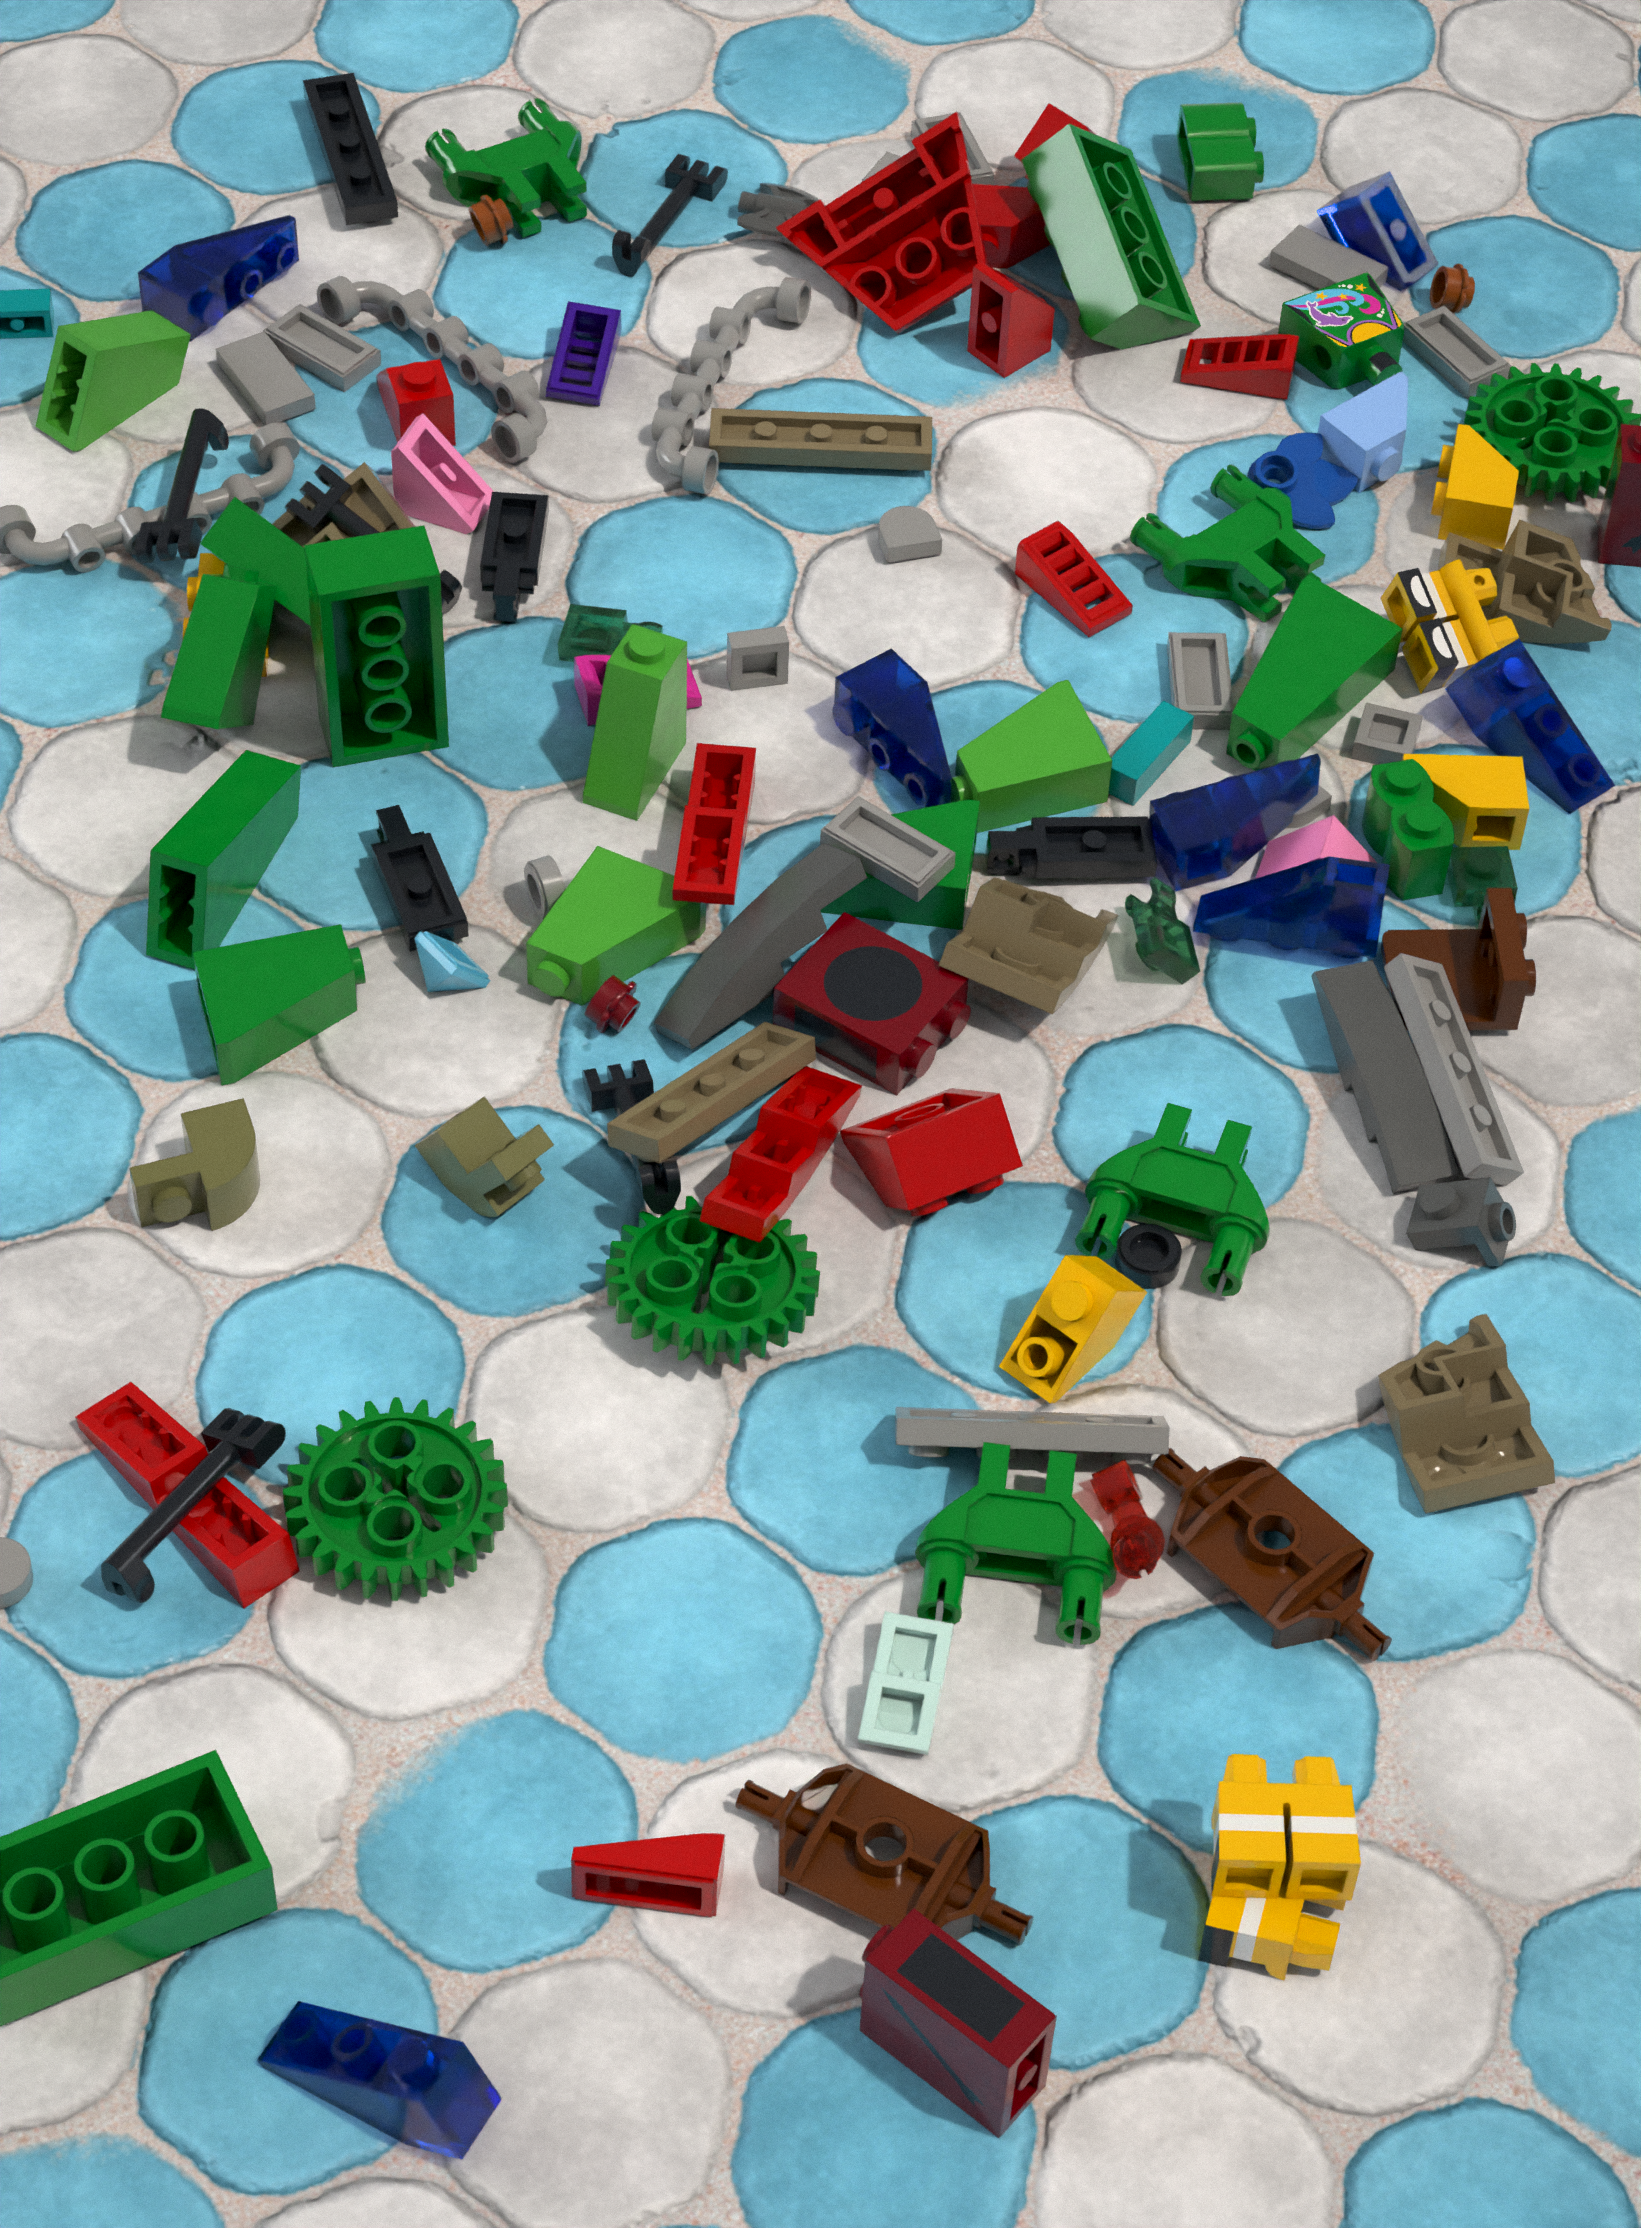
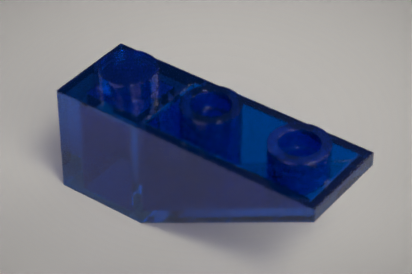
[138,215,299,342]
[1445,638,1615,814]
[832,648,952,808]
[1149,754,1321,892]
[1193,856,1390,959]
[257,2001,502,2160]

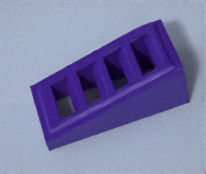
[546,301,622,406]

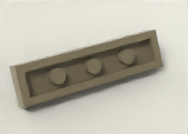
[709,408,932,471]
[607,1022,816,1164]

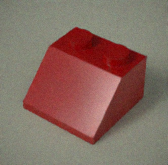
[840,1088,1023,1216]

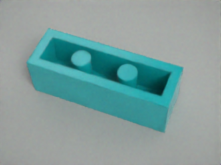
[0,289,54,339]
[1108,701,1194,806]

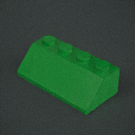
[1022,124,1201,350]

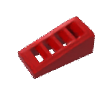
[1180,334,1299,400]
[1015,521,1133,637]
[571,1833,725,1917]

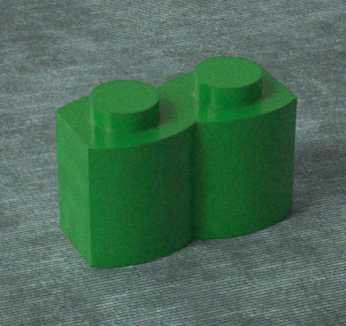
[1177,102,1264,201]
[1362,759,1454,901]

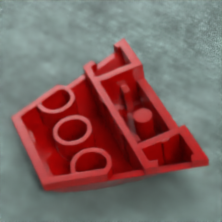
[776,112,988,334]

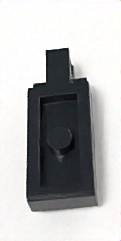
[480,492,549,622]
[371,805,469,952]
[985,816,1158,878]

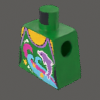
[1278,272,1404,389]

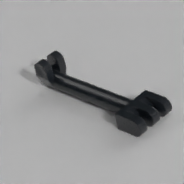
[612,154,728,277]
[135,408,229,563]
[285,464,462,613]
[582,1059,681,1214]
[101,1408,286,1603]

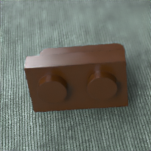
[1381,888,1536,1031]

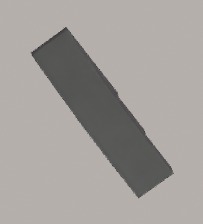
[654,843,867,1050]
[1311,960,1459,1194]

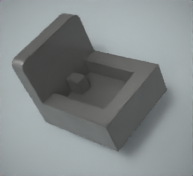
[1406,1177,1516,1267]

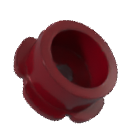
[584,975,641,1033]

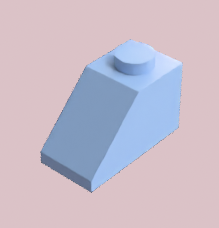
[1318,371,1408,493]

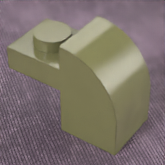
[415,1096,554,1217]
[129,1098,260,1231]

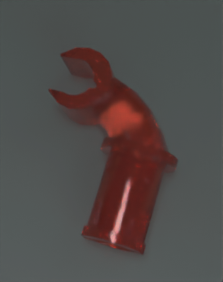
[1090,1459,1165,1579]

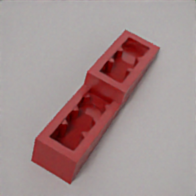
[672,743,756,905]
[75,1382,300,1609]

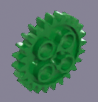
[1463,363,1641,502]
[605,1196,820,1365]
[283,1397,508,1601]

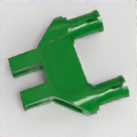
[425,98,587,238]
[1130,464,1325,623]
[1075,1103,1270,1296]
[915,1442,1117,1645]

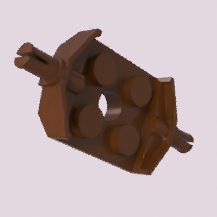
[1152,1448,1392,1661]
[735,1763,1034,1945]

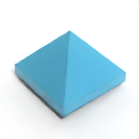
[414,931,491,992]

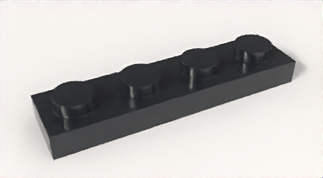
[303,73,398,225]

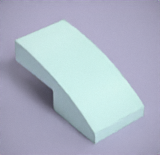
[858,1611,954,1755]

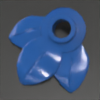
[1247,433,1358,529]

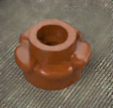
[468,195,514,246]
[1430,264,1475,315]

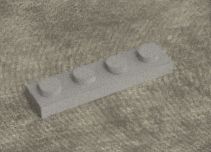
[1384,953,1524,1186]
[895,1407,1170,1464]

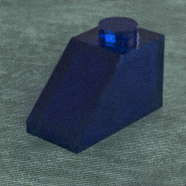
[1317,171,1439,291]

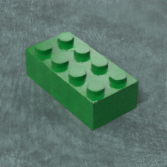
[304,525,449,768]
[0,1750,278,2027]

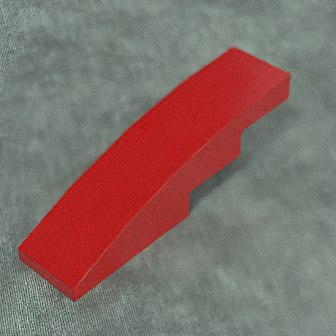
[700,1066,862,1243]

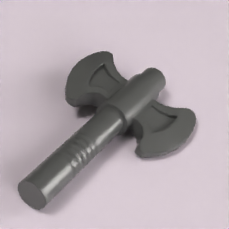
[737,183,819,237]

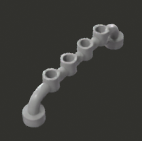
[317,276,547,463]
[652,277,811,494]
[0,422,300,572]

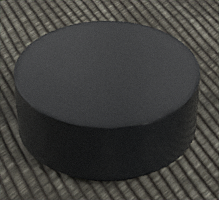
[1115,1224,1182,1289]

